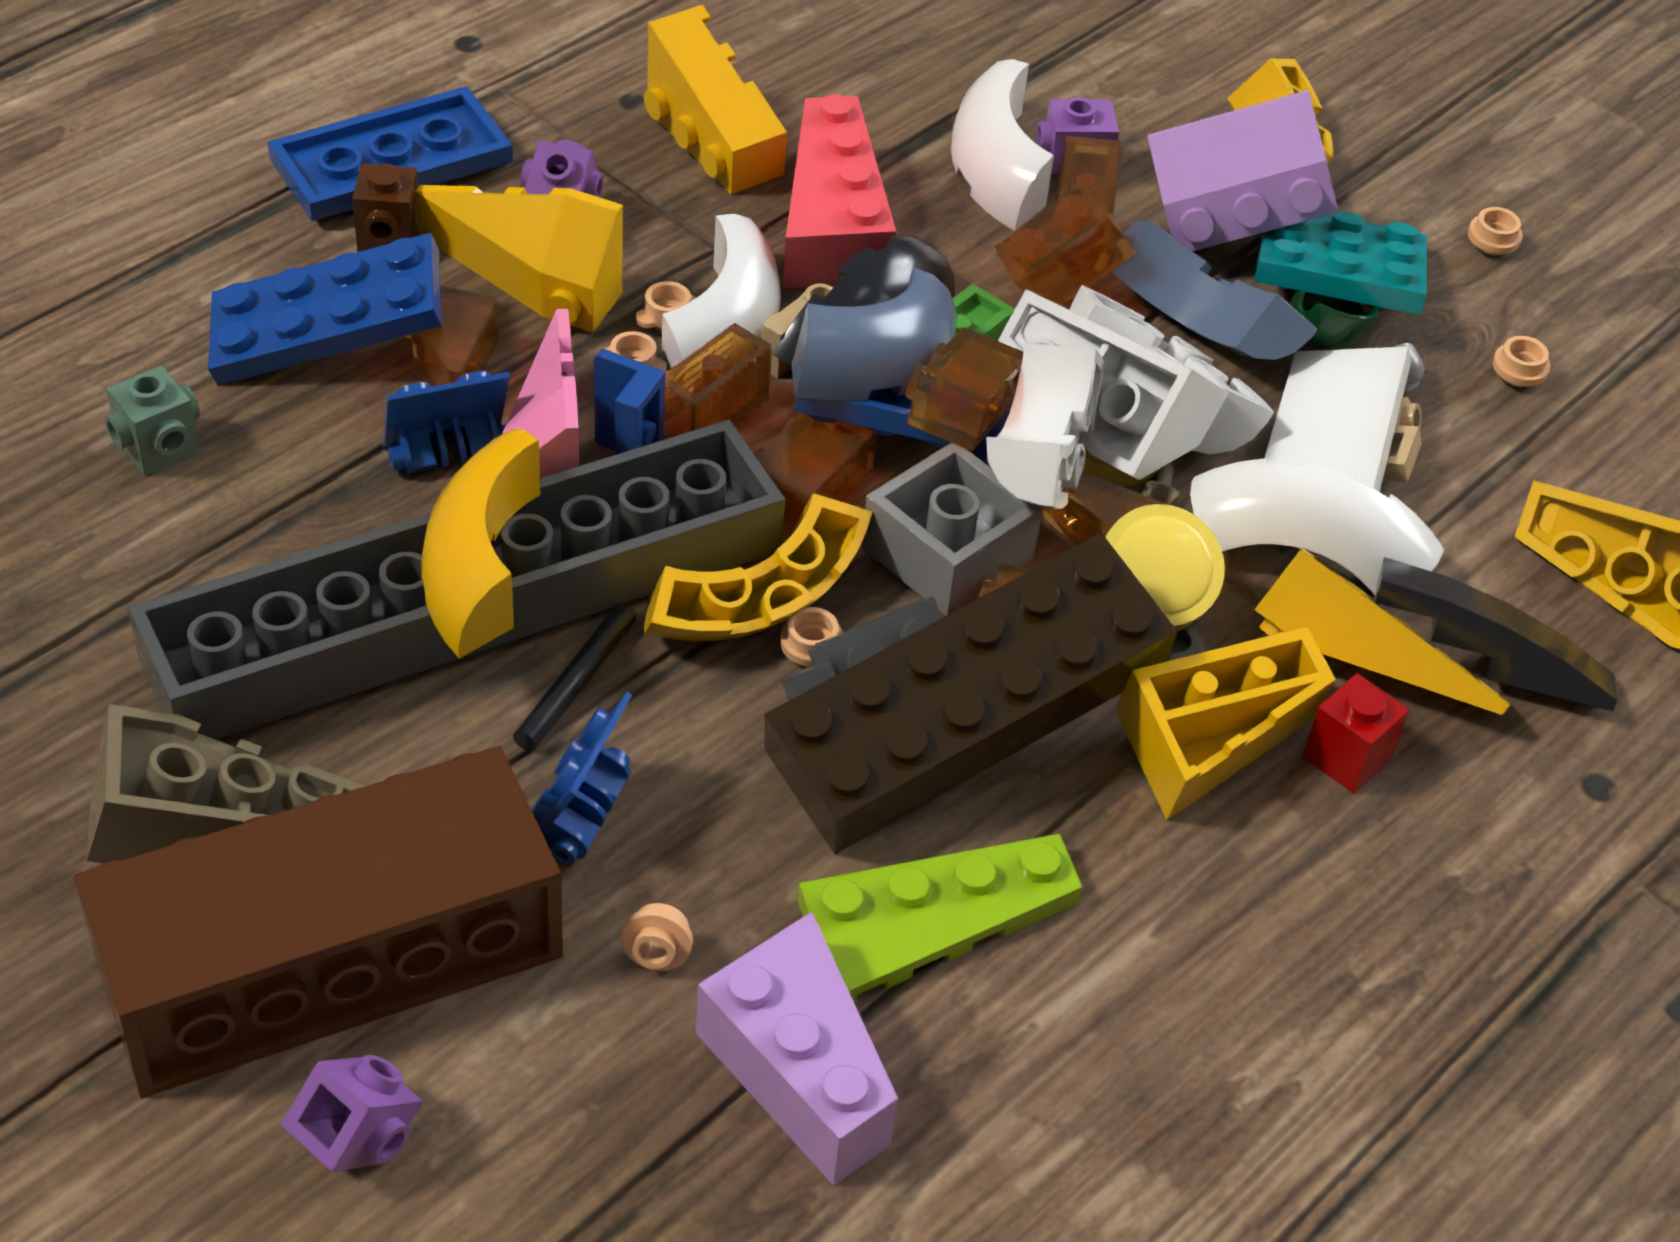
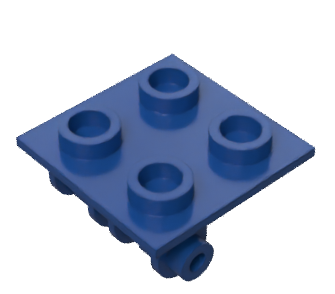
[383,371,510,475]
[531,691,632,865]

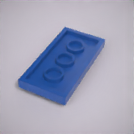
[268,86,513,221]
[208,233,442,386]

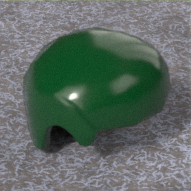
[1290,290,1380,350]

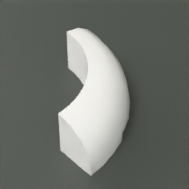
[951,59,1054,231]
[661,214,781,402]
[1069,285,1274,455]
[986,343,1105,509]
[1190,459,1444,597]

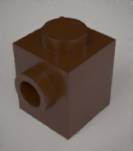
[352,164,418,252]

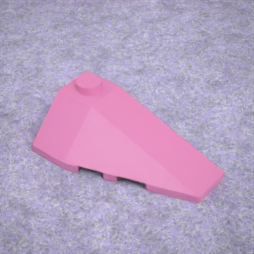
[503,309,579,478]

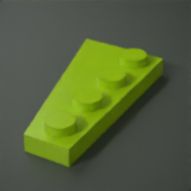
[797,833,1082,1004]

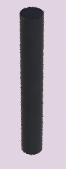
[513,604,636,751]

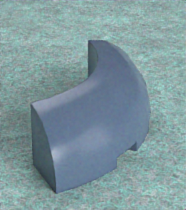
[1108,221,1318,360]
[791,267,957,401]

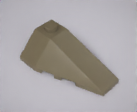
[87,704,365,863]

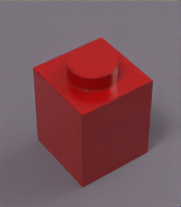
[1302,673,1410,794]

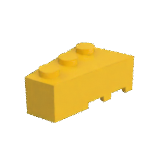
[644,4,787,195]
[1115,626,1336,820]

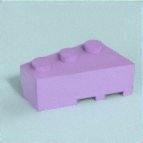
[695,912,898,1186]

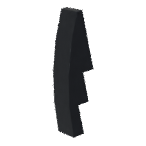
[1375,557,1617,711]

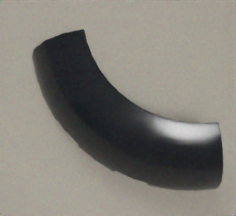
[772,235,955,365]

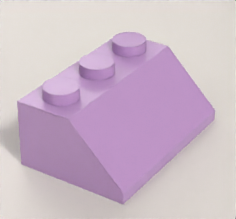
[1148,90,1339,251]

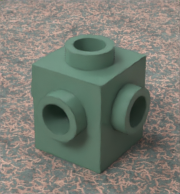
[104,365,200,476]

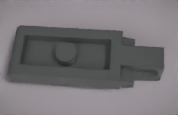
[780,597,942,701]

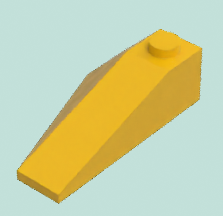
[415,185,623,333]
[1514,480,1680,650]
[1254,549,1510,715]

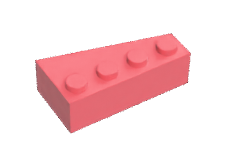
[782,94,896,289]

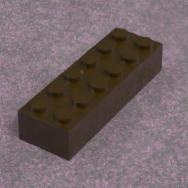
[764,532,1177,854]

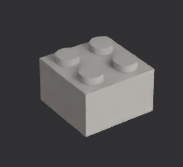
[861,440,1043,616]

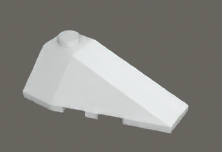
[998,289,1228,480]

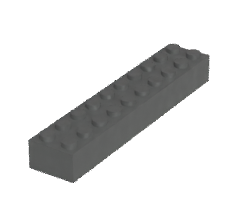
[128,419,785,740]

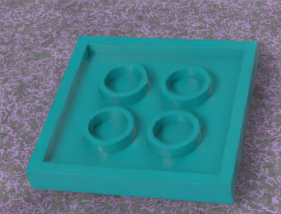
[1254,211,1427,315]

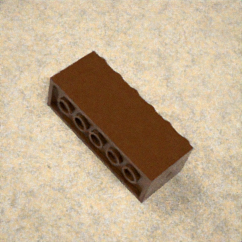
[74,745,563,1099]

